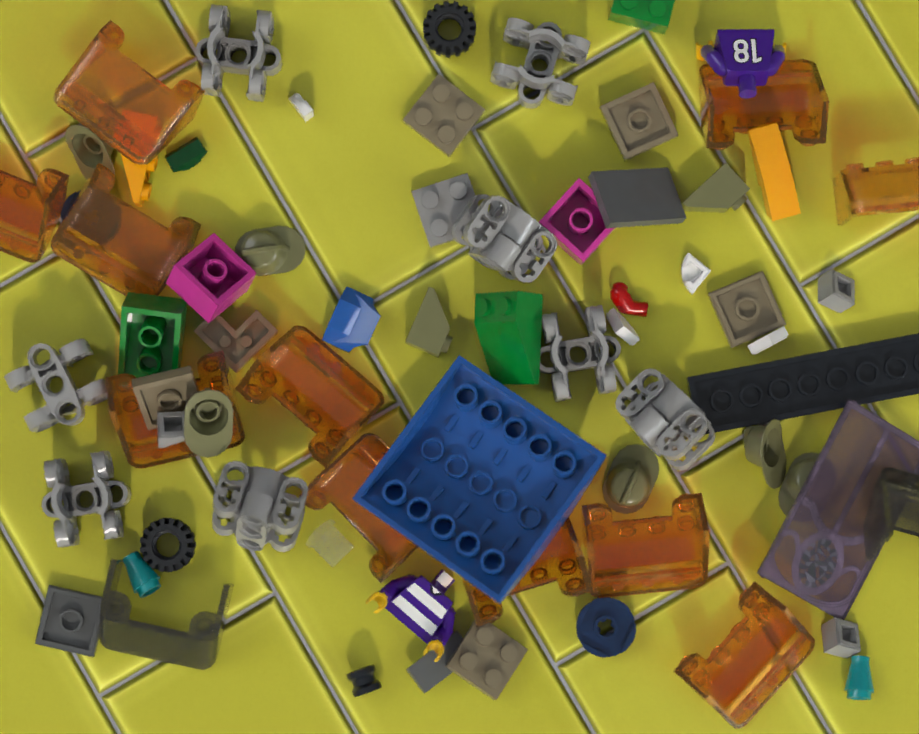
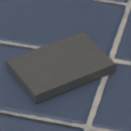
[588,167,687,228]

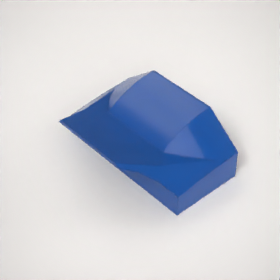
[322,286,381,353]

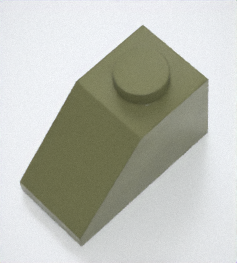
[682,163,750,213]
[405,287,453,358]

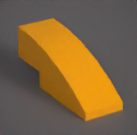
[747,121,801,221]

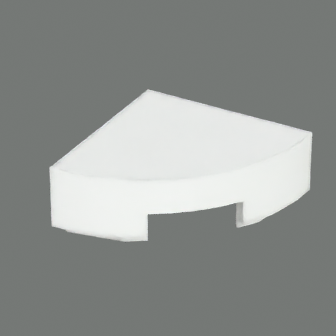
[288,92,314,122]
[681,252,711,294]
[606,308,641,346]
[748,326,789,355]

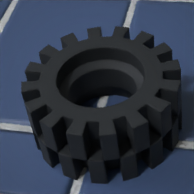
[423,1,476,58]
[140,518,196,572]

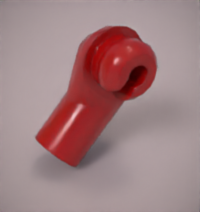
[610,282,648,317]

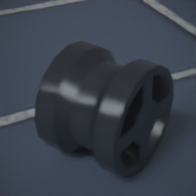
[346,664,382,697]

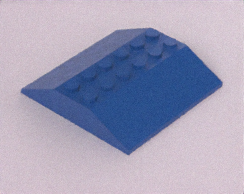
[352,355,607,604]

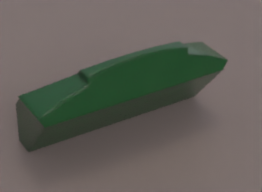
[164,137,208,172]

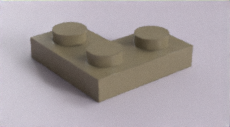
[194,310,278,373]

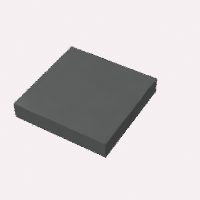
[35,585,109,657]

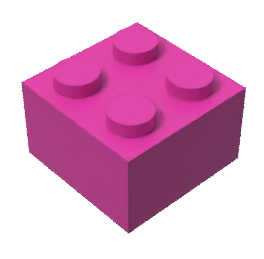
[539,178,615,265]
[166,233,257,323]

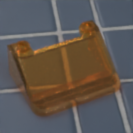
[54,20,205,165]
[51,162,201,296]
[298,433,419,583]

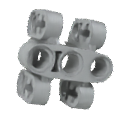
[196,4,283,102]
[490,18,591,109]
[451,194,557,283]
[540,305,621,402]
[4,338,114,433]
[615,368,716,470]
[42,450,131,548]
[212,461,308,552]

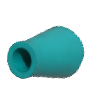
[122,551,161,598]
[844,656,874,700]

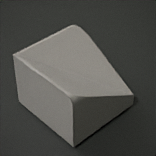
[818,269,855,313]
[157,411,185,448]
[821,617,861,658]

